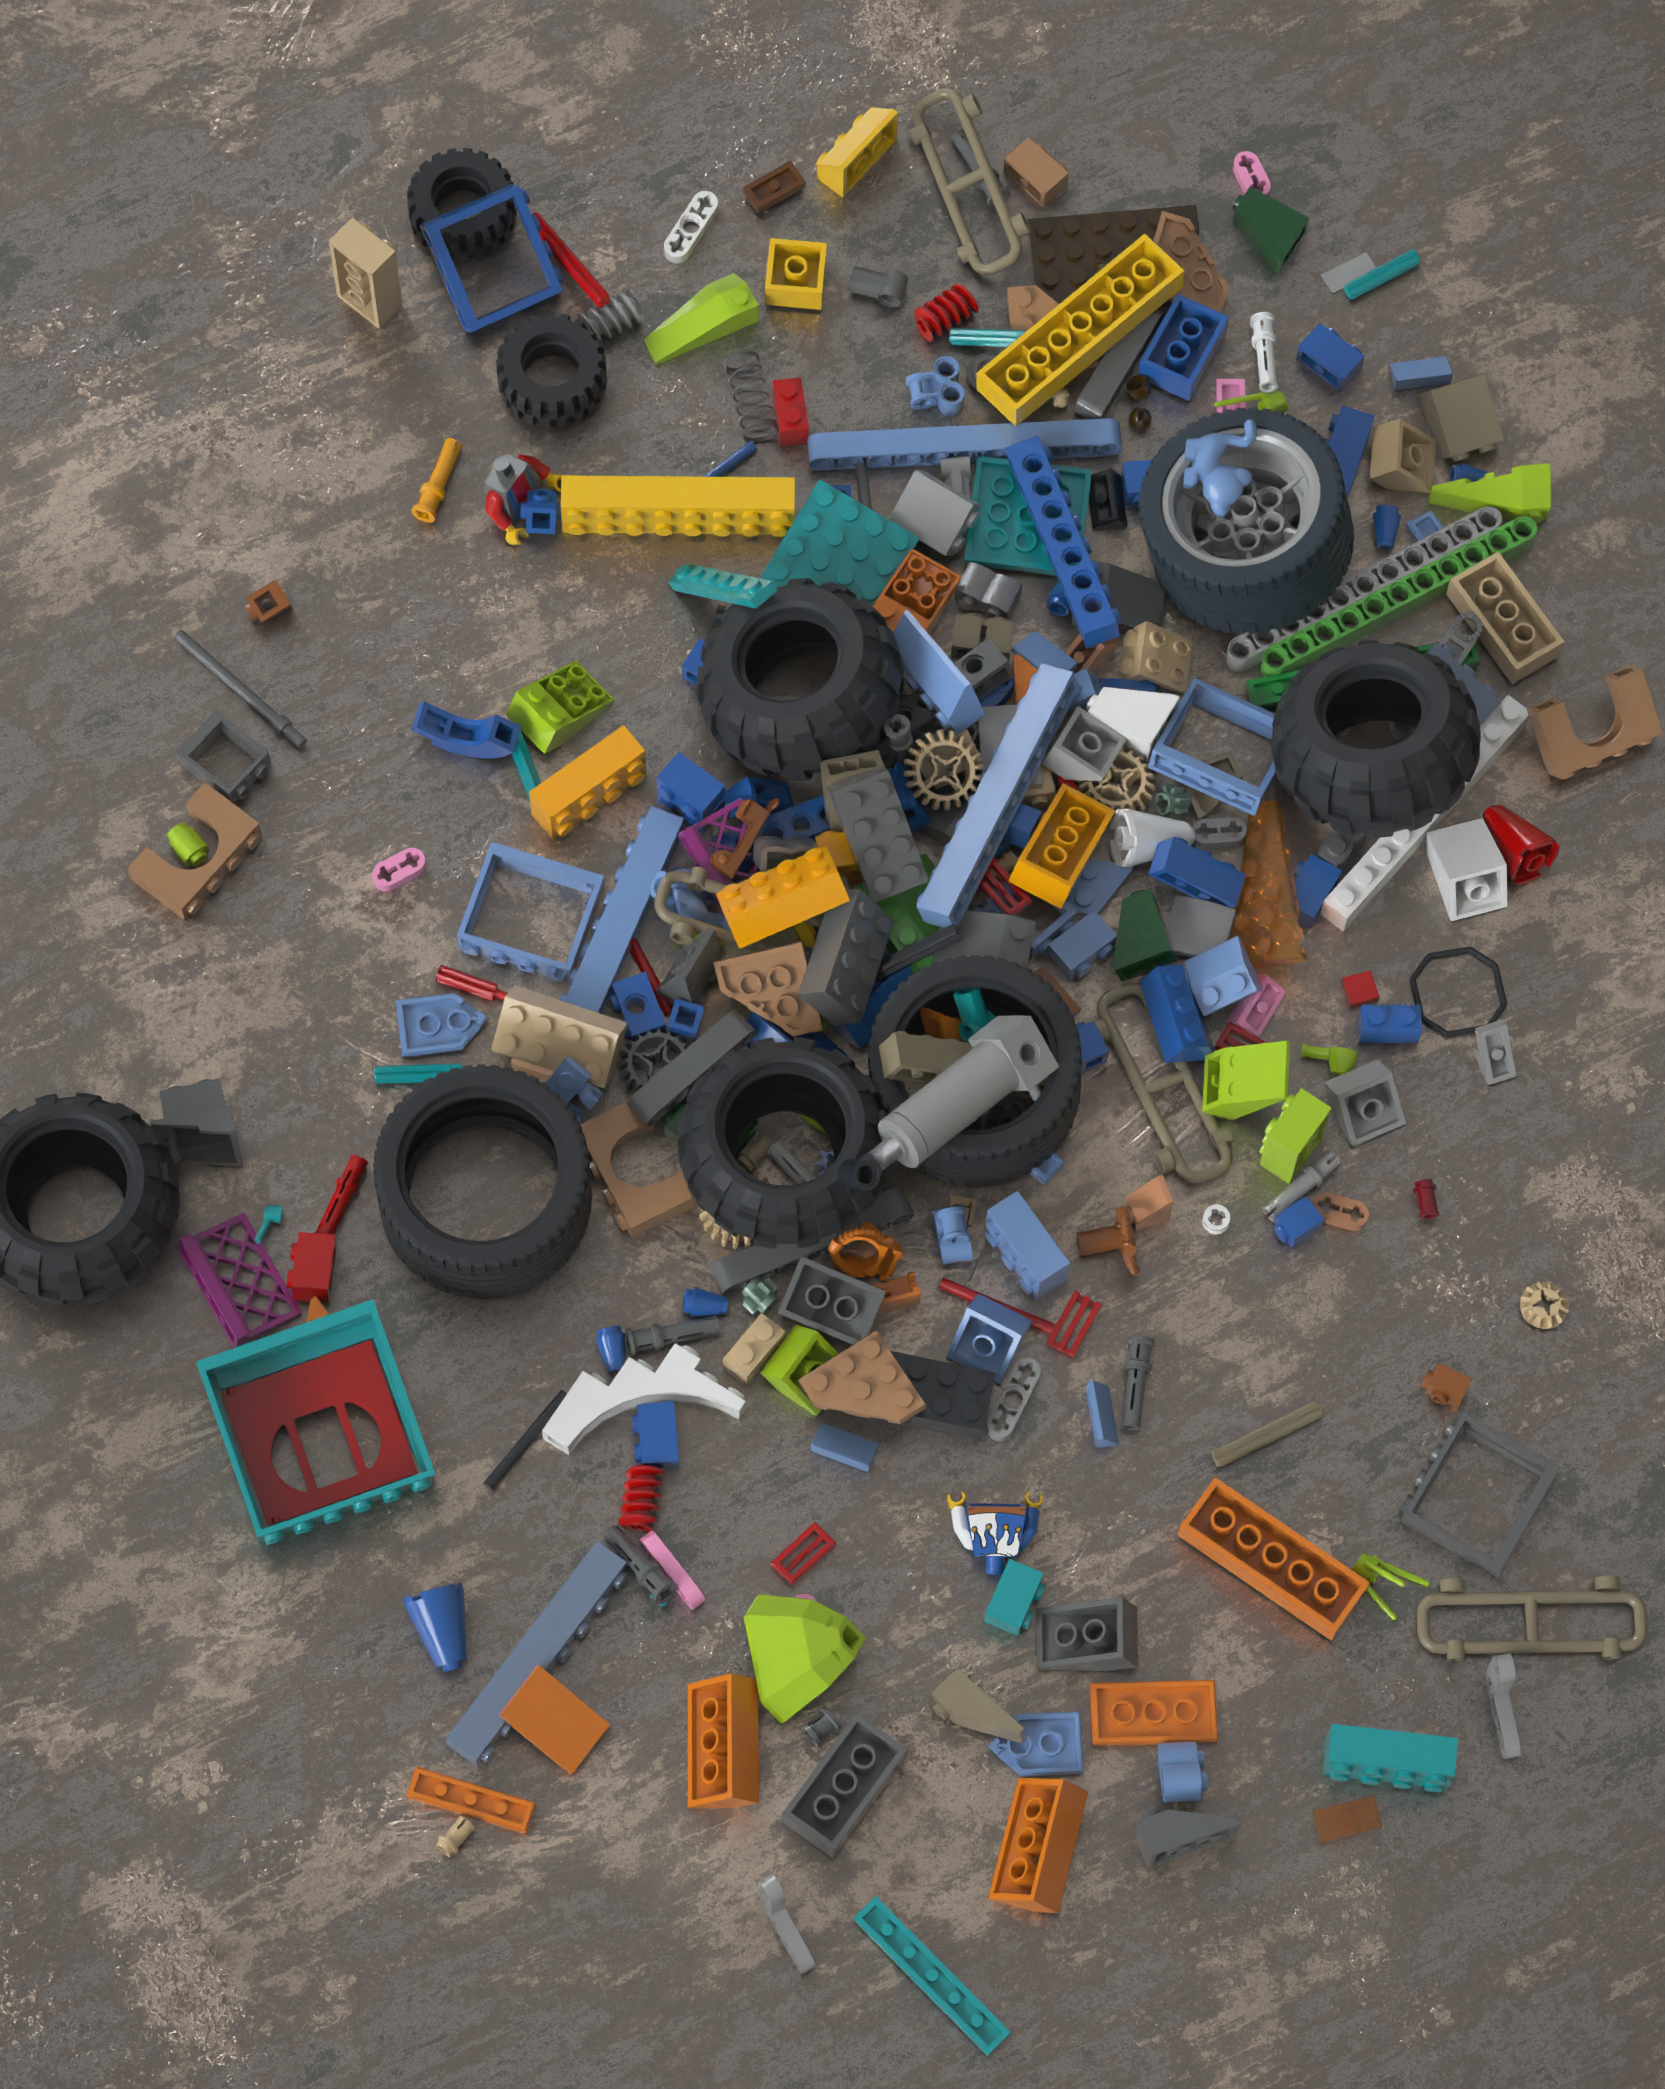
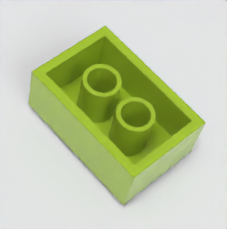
[1259,1088,1332,1184]

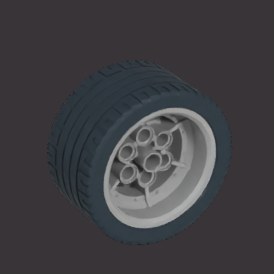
[1139,407,1354,634]

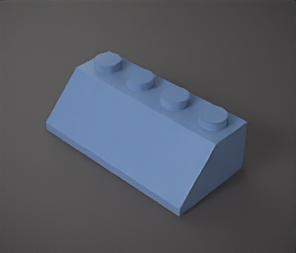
[893,610,985,735]

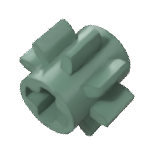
[1154,784,1190,820]
[742,1277,779,1315]

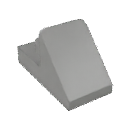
[1472,1019,1516,1085]

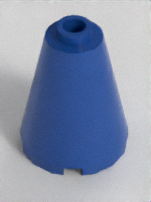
[403,1582,467,1672]

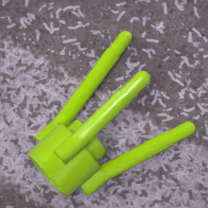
[1214,390,1288,413]
[1352,1552,1430,1620]

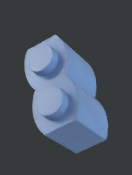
[1157,1741,1207,1802]

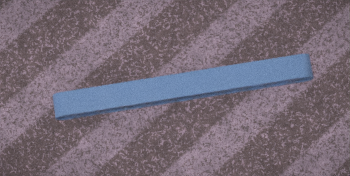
[807,418,1122,471]

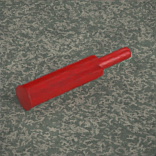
[435,965,508,1001]

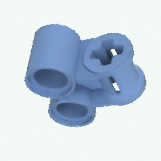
[905,356,965,417]
[933,1204,973,1265]

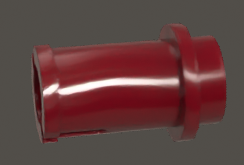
[1413,1179,1439,1219]

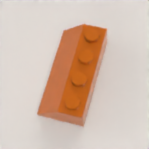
[687,1673,759,1808]
[988,1778,1088,1913]

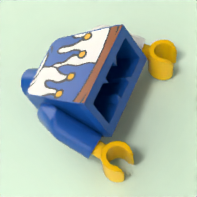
[947,1491,1044,1574]

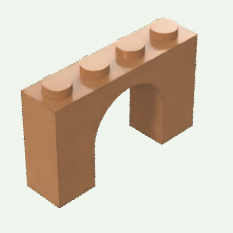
[1527,665,1663,779]
[127,782,262,920]
[580,1100,696,1238]

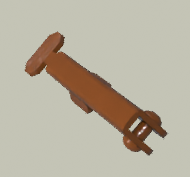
[710,798,780,879]

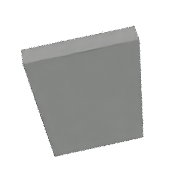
[978,705,1042,789]

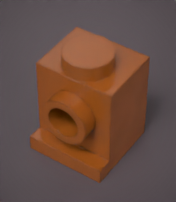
[245,579,293,624]
[1421,1363,1472,1413]

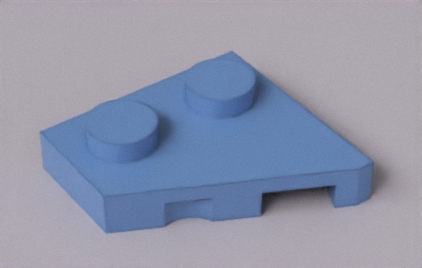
[1068,859,1133,918]

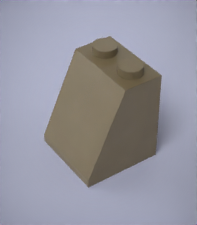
[1416,374,1504,462]

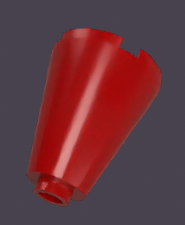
[1482,805,1560,885]

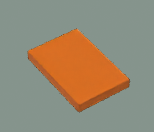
[499,1665,610,1774]

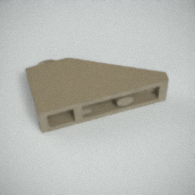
[931,1668,1027,1744]

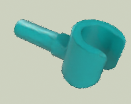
[254,1204,283,1244]

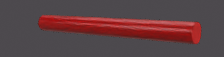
[630,937,673,1017]
[938,1277,1055,1335]

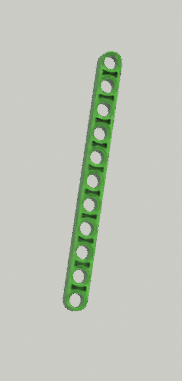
[1260,516,1537,677]

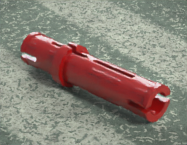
[314,1154,368,1235]

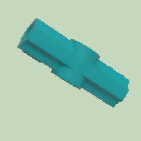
[953,988,996,1043]

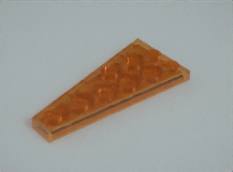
[1231,800,1308,969]

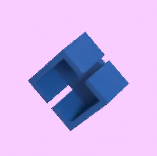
[656,752,725,834]

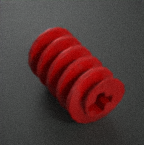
[914,284,979,342]
[618,1464,665,1533]

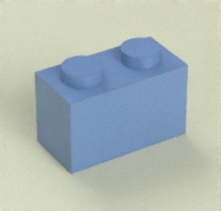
[1047,910,1117,981]

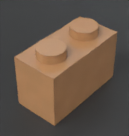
[1004,137,1069,208]

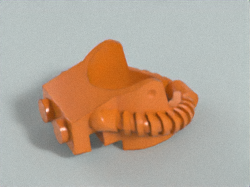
[828,1222,903,1282]

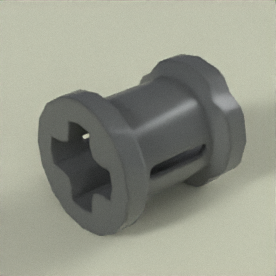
[800,1706,842,1747]

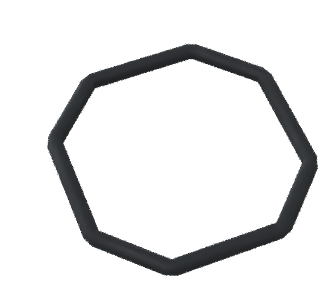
[1410,947,1507,1037]

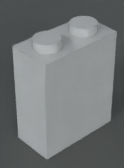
[888,470,981,556]

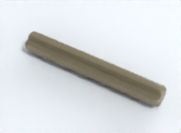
[1211,1401,1324,1467]

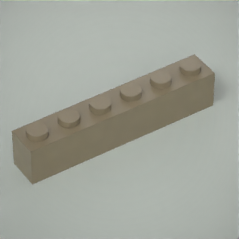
[879,1031,1049,1099]

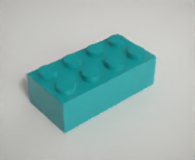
[1322,1724,1458,1792]

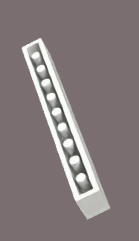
[1320,695,1529,932]

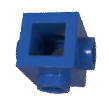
[520,489,561,534]

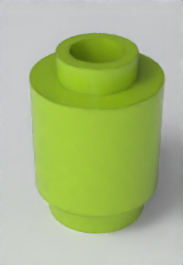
[167,822,209,867]

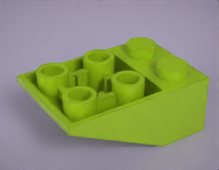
[506,660,615,754]
[1202,1041,1291,1121]

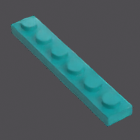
[668,564,778,609]
[853,1896,1011,2057]

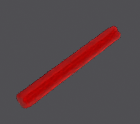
[532,212,610,308]

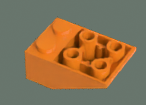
[873,548,962,636]

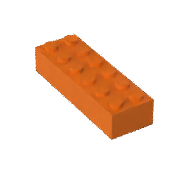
[1177,1477,1370,1641]

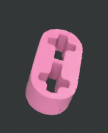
[1233,151,1271,196]
[372,848,426,892]

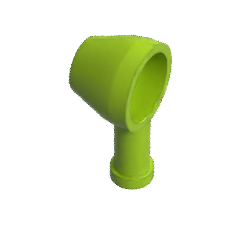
[1301,1043,1359,1075]

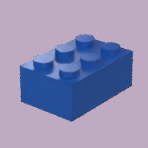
[1138,294,1229,401]

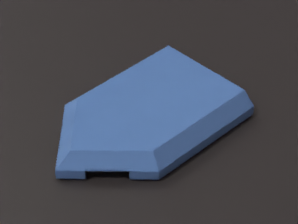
[396,993,489,1057]
[988,1711,1084,1777]

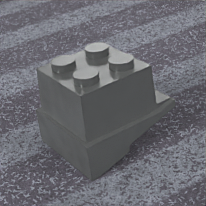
[150,1079,243,1166]

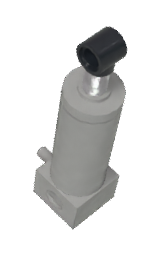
[838,1016,1059,1190]

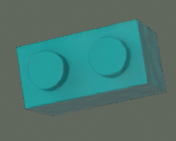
[984,1559,1046,1636]

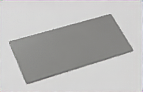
[1320,252,1376,294]

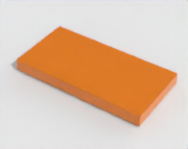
[1089,1680,1218,1747]

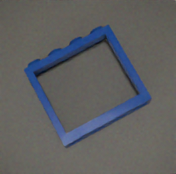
[420,184,563,333]

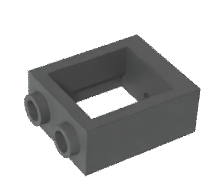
[176,711,271,804]

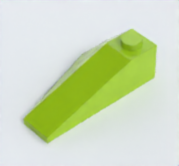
[643,273,759,365]
[1428,463,1551,523]

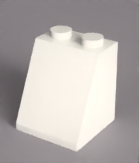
[1086,687,1180,764]
[1426,818,1507,922]

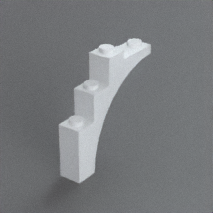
[542,1343,746,1455]

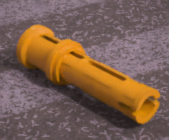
[411,438,463,523]

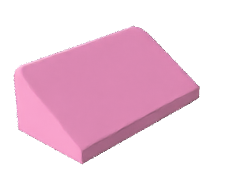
[1227,974,1287,1038]

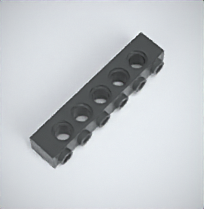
[872,638,1015,769]

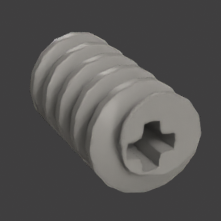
[578,289,642,342]

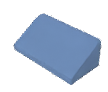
[1389,356,1453,391]
[1011,631,1077,672]
[1086,1380,1119,1448]
[811,1422,879,1472]

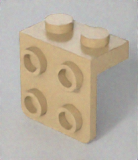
[1119,621,1193,694]

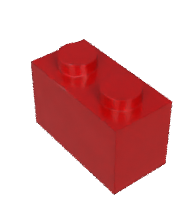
[772,377,809,447]
[287,1232,337,1303]

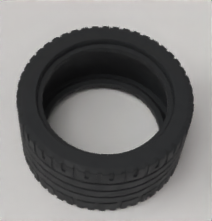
[868,955,1082,1187]
[373,1064,592,1299]

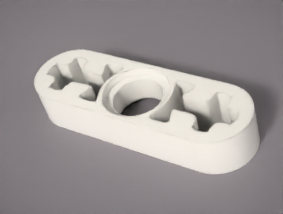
[664,191,718,264]

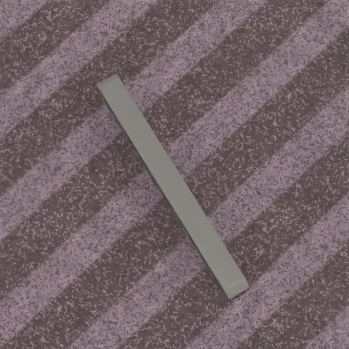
[1226,506,1502,672]

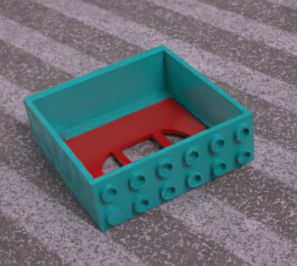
[196,1299,435,1546]

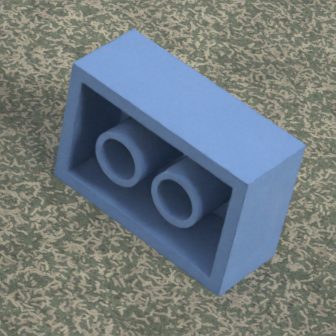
[984,1191,1070,1301]

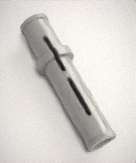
[1262,1149,1342,1222]

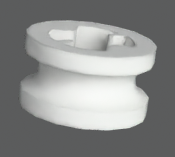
[1202,1204,1230,1235]

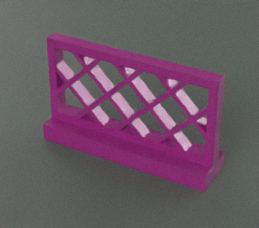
[677,798,763,916]
[178,1212,302,1348]

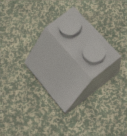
[1041,706,1127,781]
[1324,1060,1406,1147]

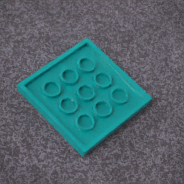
[964,456,1092,575]
[760,479,919,606]

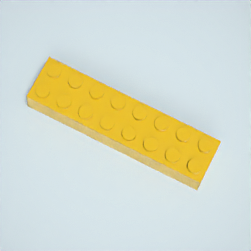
[976,234,1184,426]
[561,475,795,537]

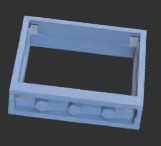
[1148,678,1277,816]
[456,842,605,981]

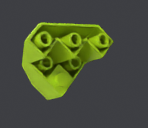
[744,1594,866,1723]

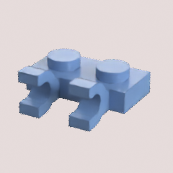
[545,1055,603,1123]

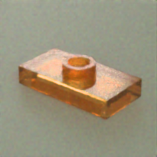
[1313,1795,1383,1843]

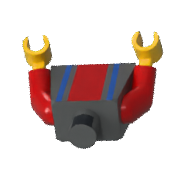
[483,454,562,545]

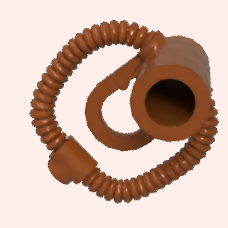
[1076,1206,1140,1275]

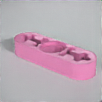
[639,1530,706,1610]

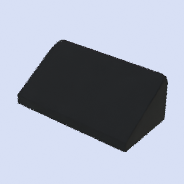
[1089,468,1128,530]

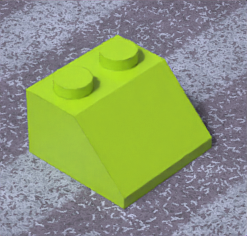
[760,1324,839,1416]

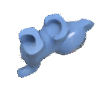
[1183,419,1257,517]
[650,867,731,931]

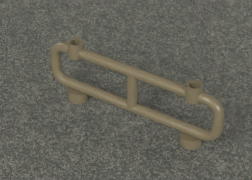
[909,88,1031,276]
[654,867,824,951]
[1094,982,1234,1184]
[1417,1576,1648,1662]

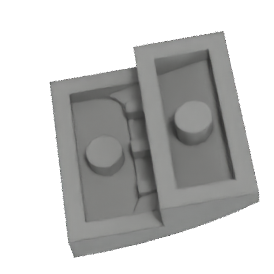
[1166,895,1237,958]

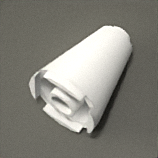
[1109,808,1195,868]

